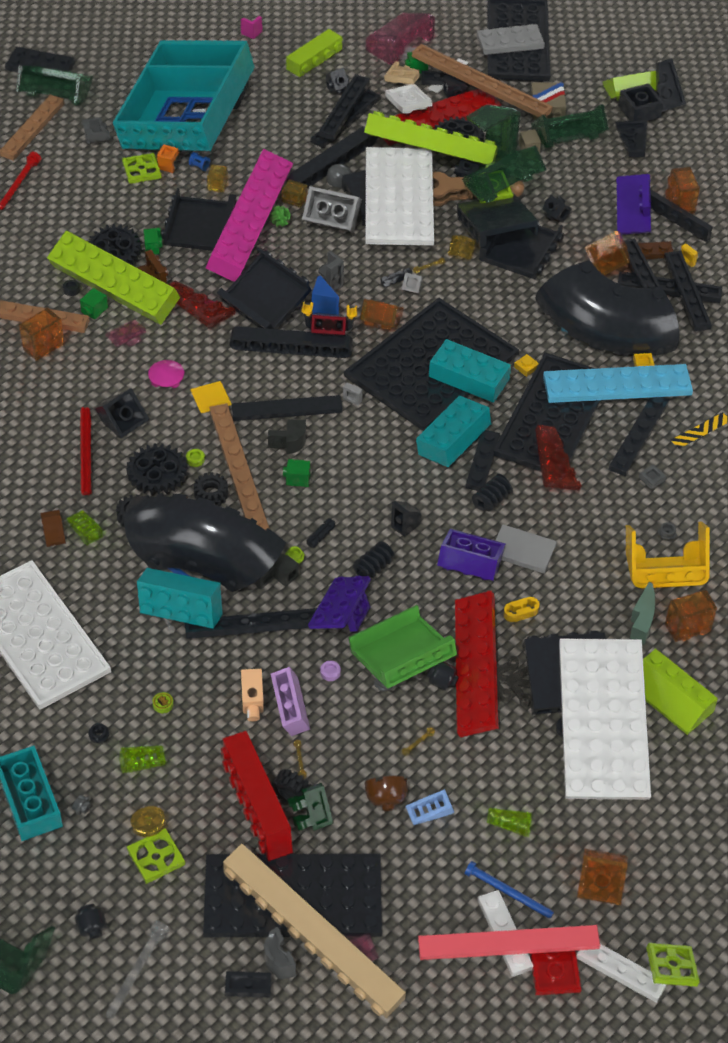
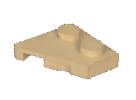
[384,61,420,85]

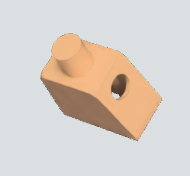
[241,669,264,721]

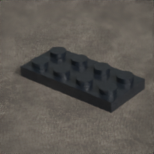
[5,46,75,82]

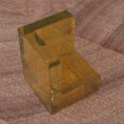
[448,235,475,260]

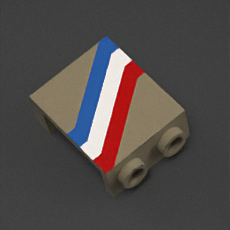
[530,83,566,120]

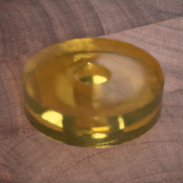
[131,806,166,837]

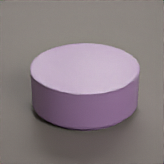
[320,661,341,681]

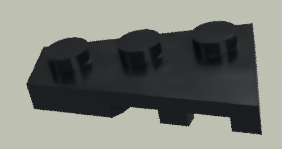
[615,120,648,158]

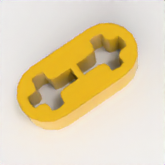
[503,597,540,622]

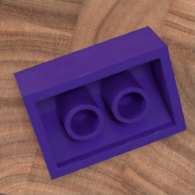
[437,529,506,580]

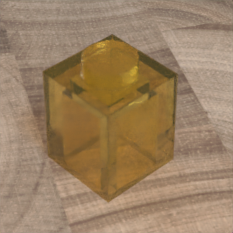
[207,165,228,192]
[282,179,308,208]

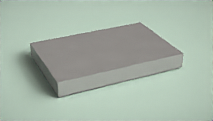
[495,524,557,574]

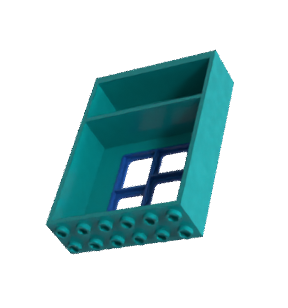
[113,40,255,151]

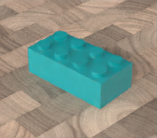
[429,339,511,403]
[416,395,491,467]
[137,568,223,629]
[0,745,63,841]

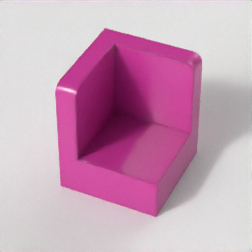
[241,16,262,39]

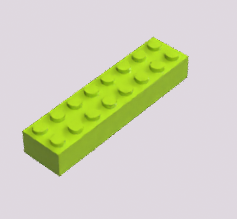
[364,111,498,167]
[47,230,180,325]

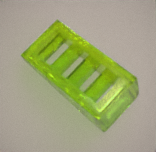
[66,510,103,546]
[119,745,166,773]
[487,808,531,837]

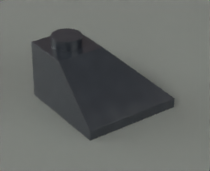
[94,388,150,438]

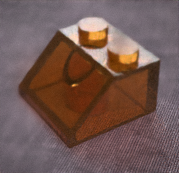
[584,230,630,276]
[359,299,404,330]
[577,849,628,905]

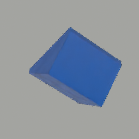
[312,275,339,315]

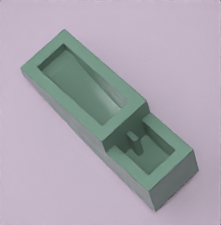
[630,582,655,645]

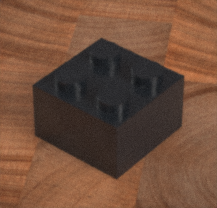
[618,83,663,121]

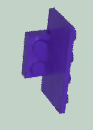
[616,174,651,235]
[308,576,371,631]

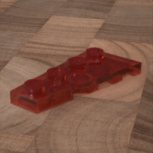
[168,280,235,328]
[535,425,582,491]

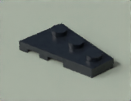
[656,58,686,112]

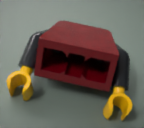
[301,302,357,335]

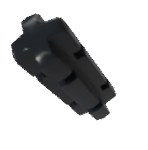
[380,268,413,287]
[306,518,336,548]

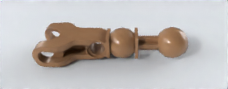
[432,172,524,206]

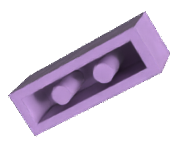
[271,667,310,736]

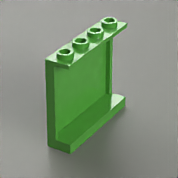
[348,605,457,689]

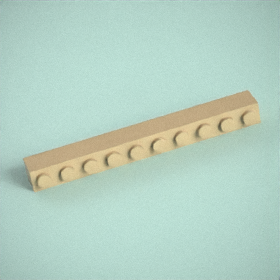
[223,844,406,1019]

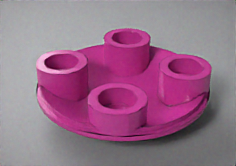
[148,360,184,388]

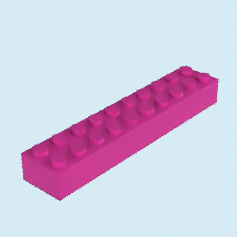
[206,149,293,282]

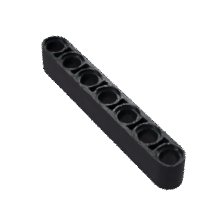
[287,126,378,192]
[229,326,353,358]

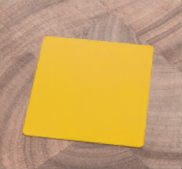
[190,381,232,413]

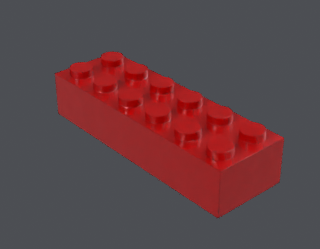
[220,731,293,861]

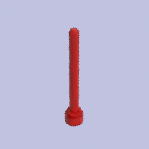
[0,151,41,210]

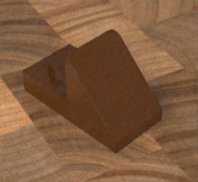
[40,510,66,547]

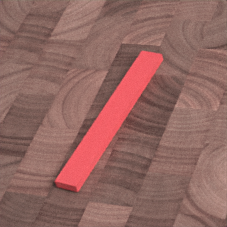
[418,925,600,960]

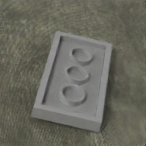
[477,24,544,55]

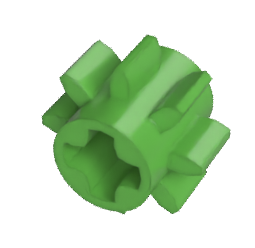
[270,205,291,227]

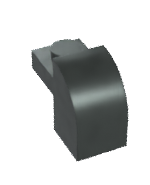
[268,420,306,454]
[255,554,299,590]

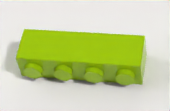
[286,29,343,78]

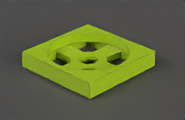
[122,153,161,184]
[127,828,185,884]
[646,943,700,987]

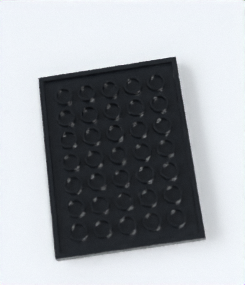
[344,297,519,431]

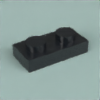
[225,971,272,998]

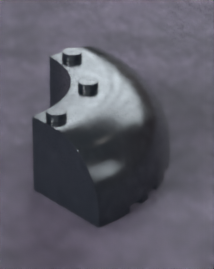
[535,260,679,356]
[124,493,286,592]

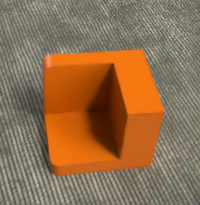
[157,144,179,173]

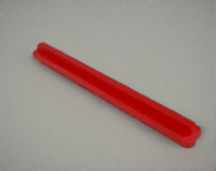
[80,407,91,496]

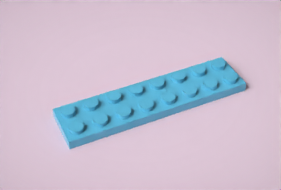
[543,364,693,403]

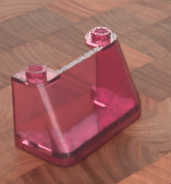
[366,13,435,65]

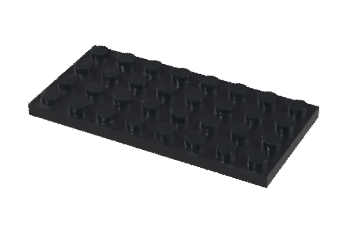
[487,0,550,81]
[493,352,601,479]
[203,854,382,938]

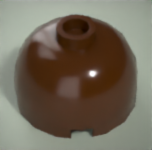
[364,776,408,811]

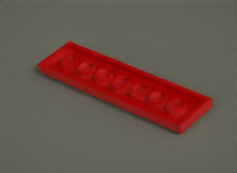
[383,88,501,146]
[455,590,499,738]

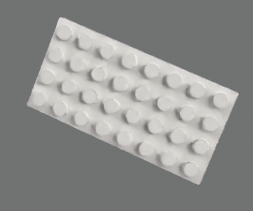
[365,147,434,245]
[0,560,111,710]
[559,639,651,800]

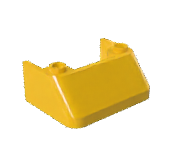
[626,521,710,588]

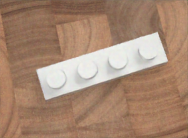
[478,890,533,977]
[577,944,667,1003]

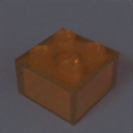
[665,167,700,214]
[19,307,65,361]
[665,590,717,642]

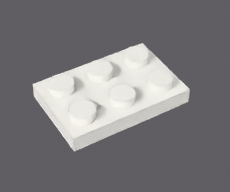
[385,84,432,114]

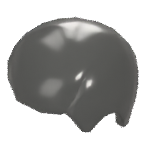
[326,164,352,188]

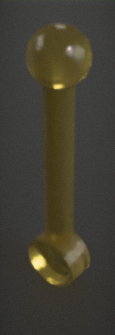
[413,258,445,273]
[402,727,435,756]
[293,740,307,779]

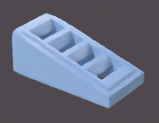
[406,789,455,825]

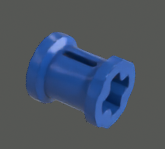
[189,152,210,171]

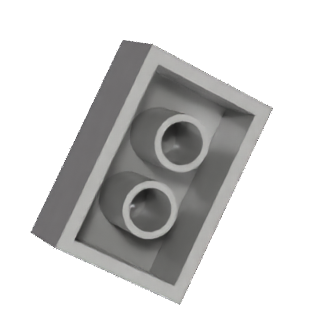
[302,186,362,232]

